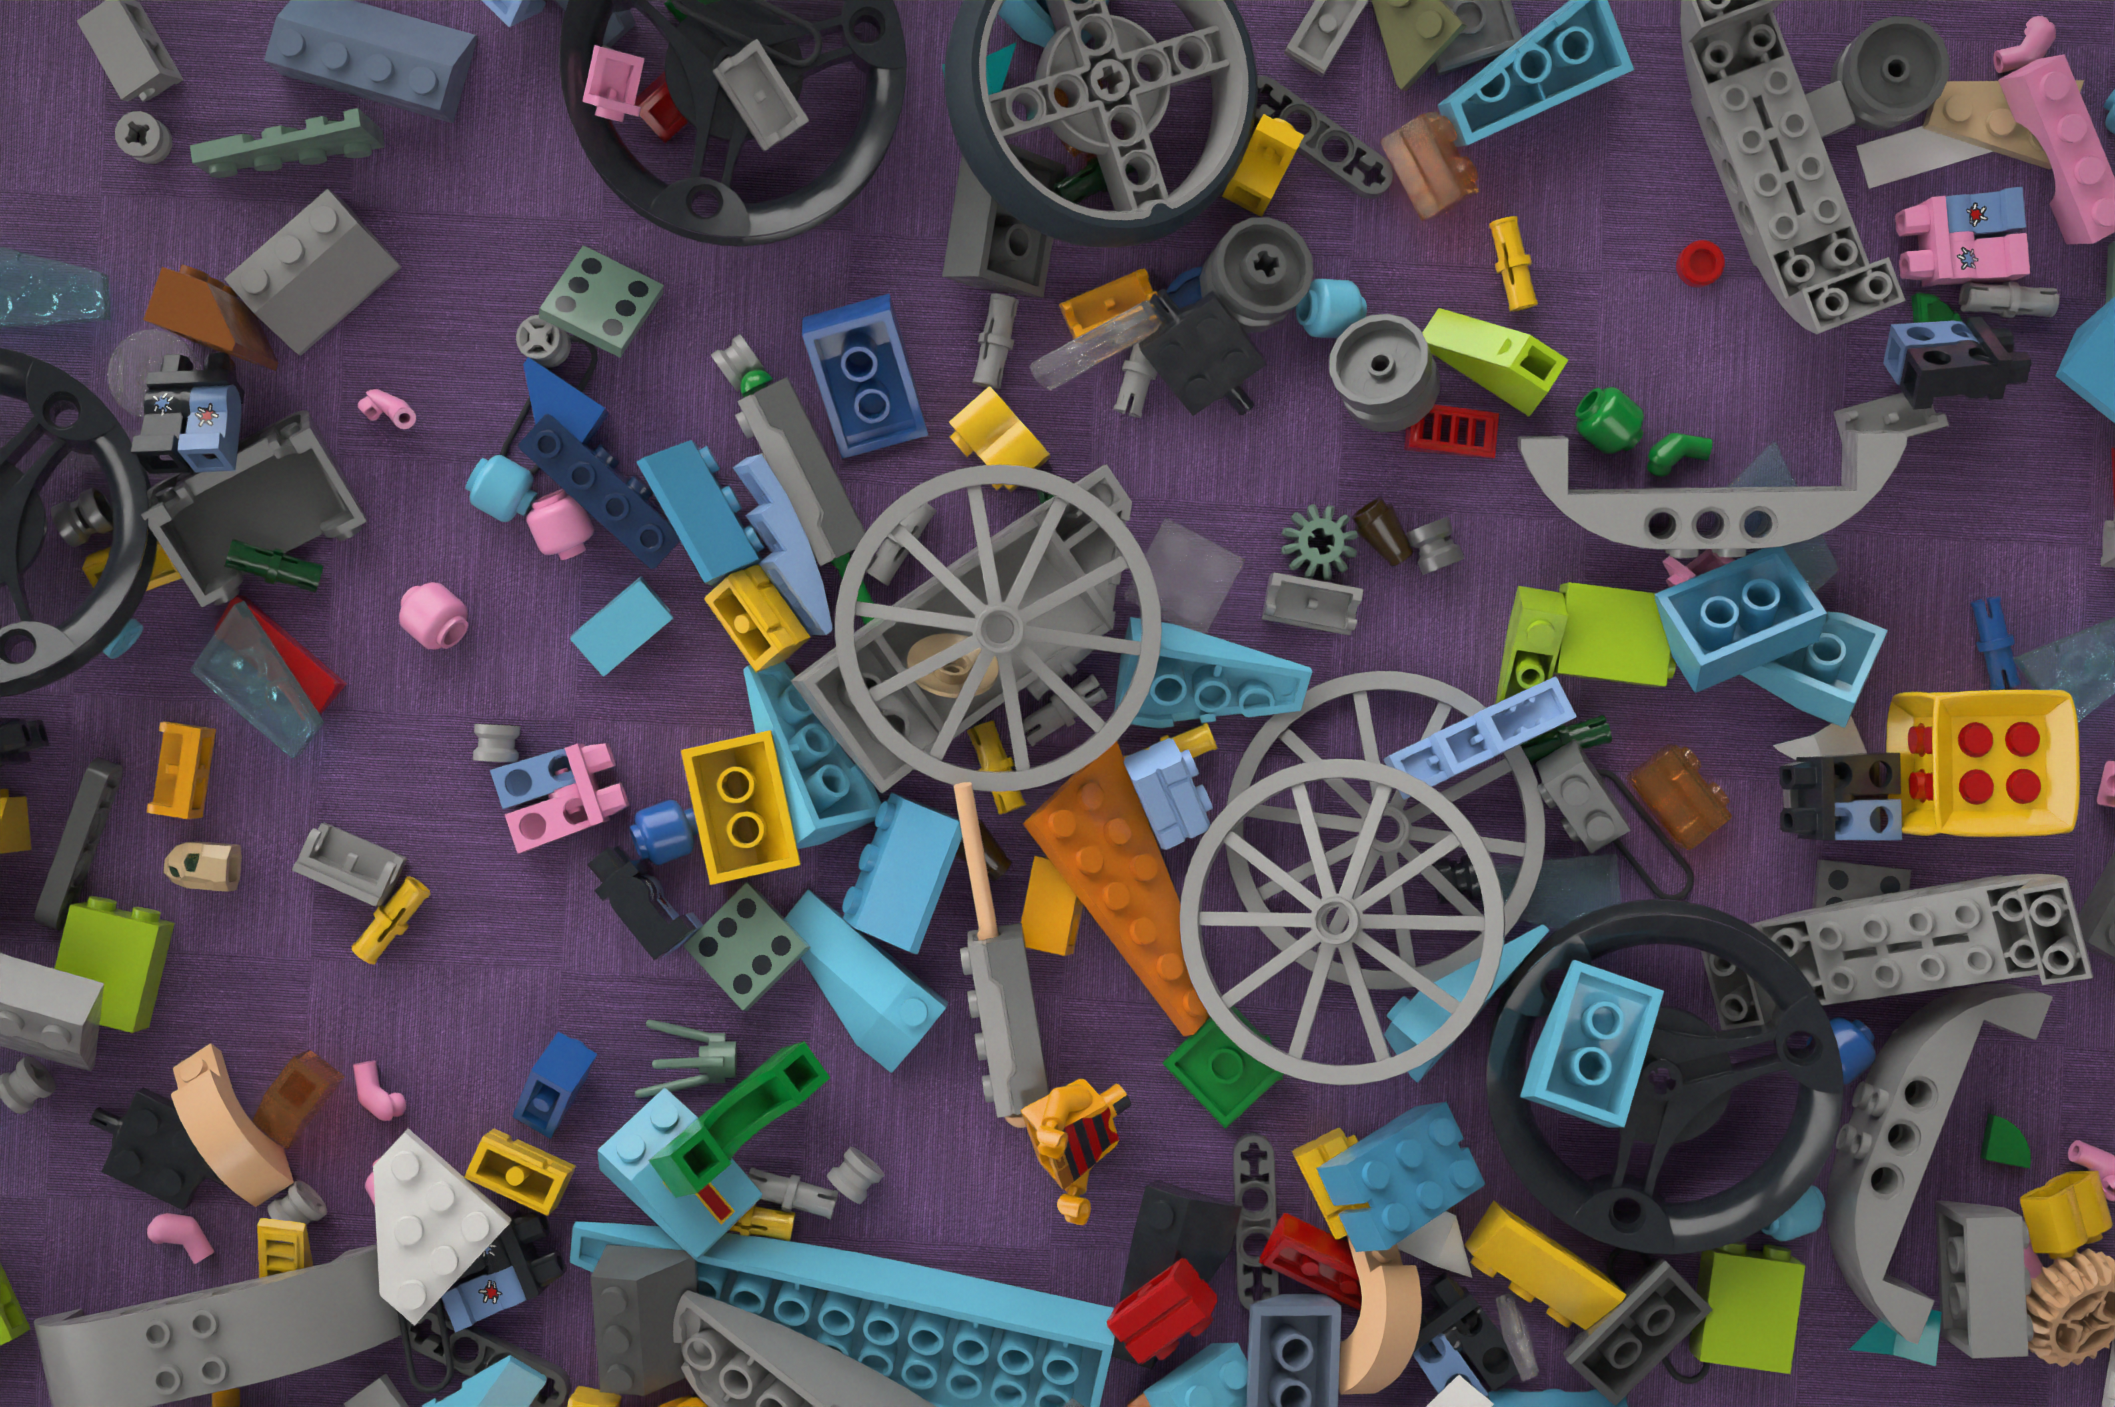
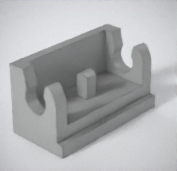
[77,0,183,102]
[712,39,809,152]
[1833,393,1949,442]
[1261,572,1364,636]
[292,822,407,907]

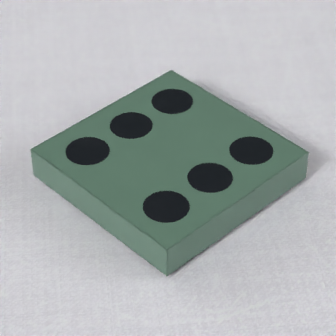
[539,245,664,358]
[683,882,811,1011]

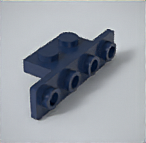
[518,414,681,569]

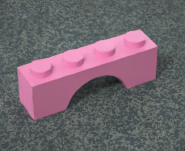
[1998,54,2115,244]

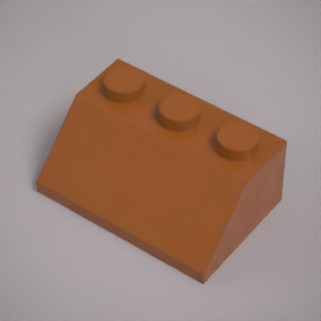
[143,264,279,371]

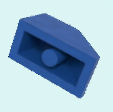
[523,357,609,444]
[512,1031,598,1139]

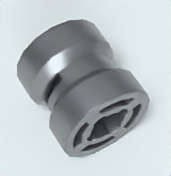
[51,487,113,547]
[1406,517,1465,575]

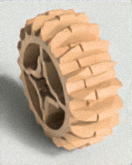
[2026,1248,2115,1367]

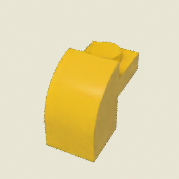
[1222,114,1304,217]

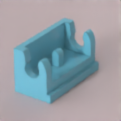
[570,576,673,677]

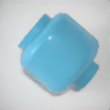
[1296,279,1367,338]
[465,455,538,522]
[1761,1185,1825,1241]

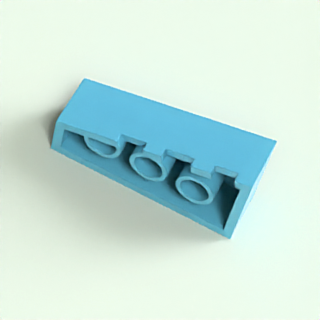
[1437,0,1634,147]

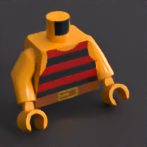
[1020,1079,1132,1225]

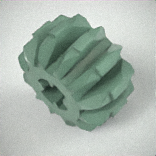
[1281,504,1358,581]

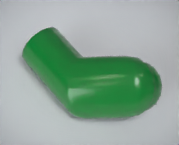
[1647,433,1712,477]

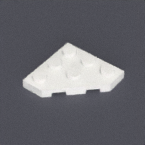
[373,1129,511,1326]

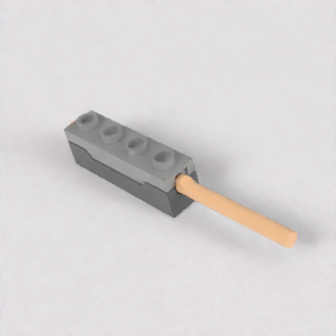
[953,782,1050,1128]

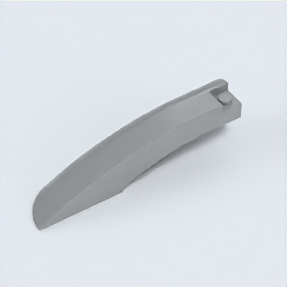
[673,1290,936,1407]

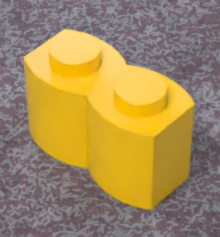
[949,386,1051,493]
[2019,1171,2113,1259]

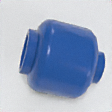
[629,799,699,866]
[1806,1017,1876,1085]

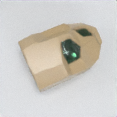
[163,841,242,892]

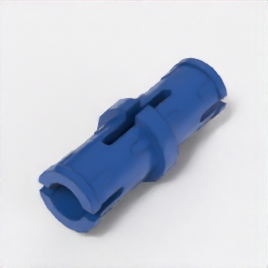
[1970,596,2021,690]

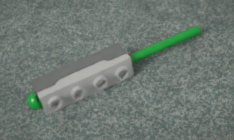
[735,370,874,625]

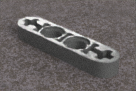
[1254,76,1393,199]
[35,757,123,931]
[1232,1132,1279,1311]
[406,1307,571,1407]

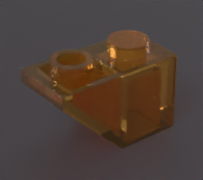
[252,1049,345,1150]

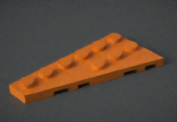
[1023,741,1210,1036]

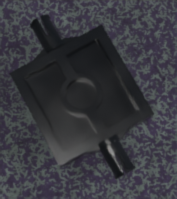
[1139,289,1267,416]
[89,1087,230,1210]

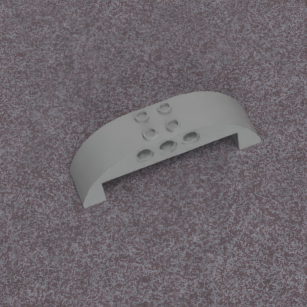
[1517,430,1907,558]
[1826,983,2053,1344]
[34,1244,407,1407]

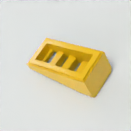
[257,1218,313,1278]

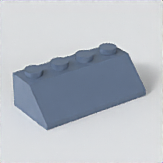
[264,0,478,123]
[1246,1294,1341,1407]

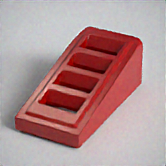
[1404,404,1499,459]

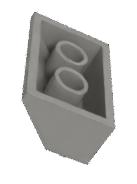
[224,189,402,356]
[1935,1201,2033,1358]

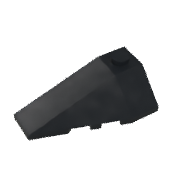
[1111,1180,1243,1370]

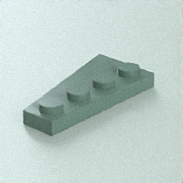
[190,108,385,178]

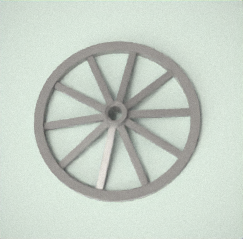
[835,465,1162,792]
[1226,671,1545,990]
[1180,759,1505,1085]

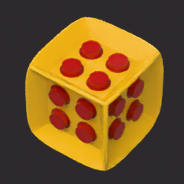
[1886,690,2080,837]

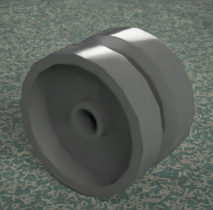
[1830,16,1950,131]
[1200,217,1314,333]
[1329,313,1440,433]

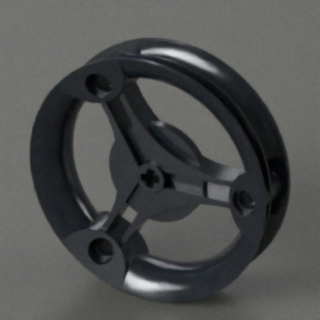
[559,0,907,247]
[0,347,158,698]
[1487,899,1844,1254]

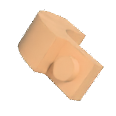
[171,1043,294,1207]
[1339,1236,1422,1395]

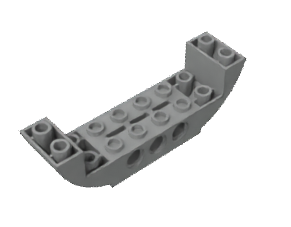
[1680,0,1906,334]
[1701,874,2094,1030]

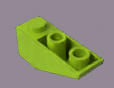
[1422,308,1568,416]
[1495,586,1568,704]

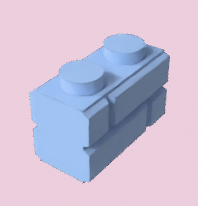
[1123,738,1213,850]

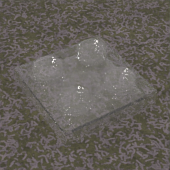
[1123,517,1245,634]

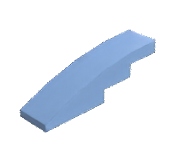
[733,454,833,635]
[1383,676,1577,800]

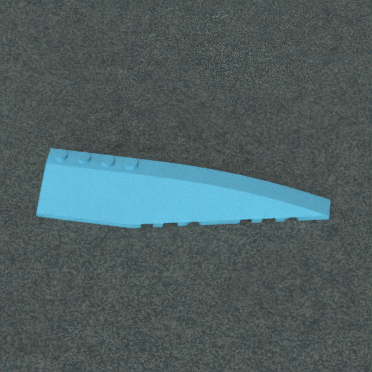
[570,1222,1115,1407]

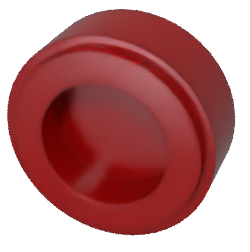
[1676,240,1725,288]

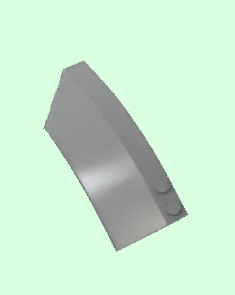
[791,464,1132,793]
[0,953,104,1071]

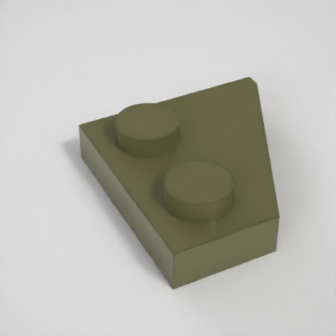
[1371,0,1467,91]

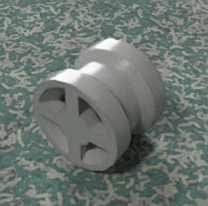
[115,111,172,164]
[516,315,571,368]
[710,334,766,392]
[472,724,521,762]
[0,1056,56,1115]
[827,1146,885,1204]
[267,1180,327,1227]

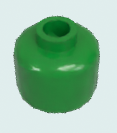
[1575,387,1644,454]

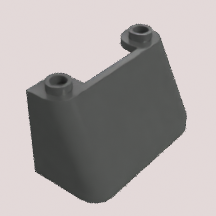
[141,410,367,607]

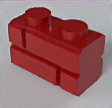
[1107,1258,1218,1364]

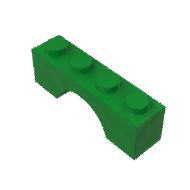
[648,1041,830,1198]

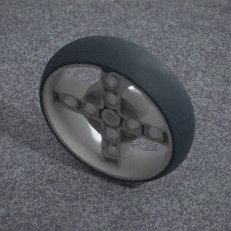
[945,0,1258,248]

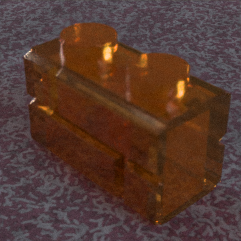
[1380,111,1480,221]
[1625,744,1732,850]

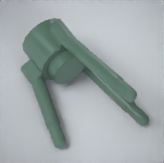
[635,1019,737,1098]

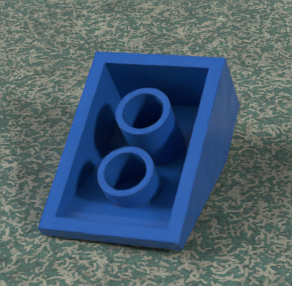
[802,293,928,459]

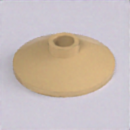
[907,633,999,698]

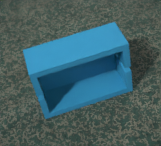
[1316,1102,1486,1252]

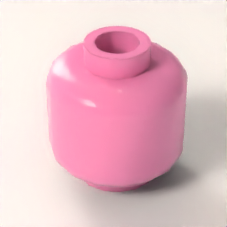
[526,489,594,560]
[399,582,468,650]

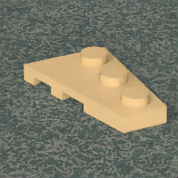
[1923,80,2084,170]

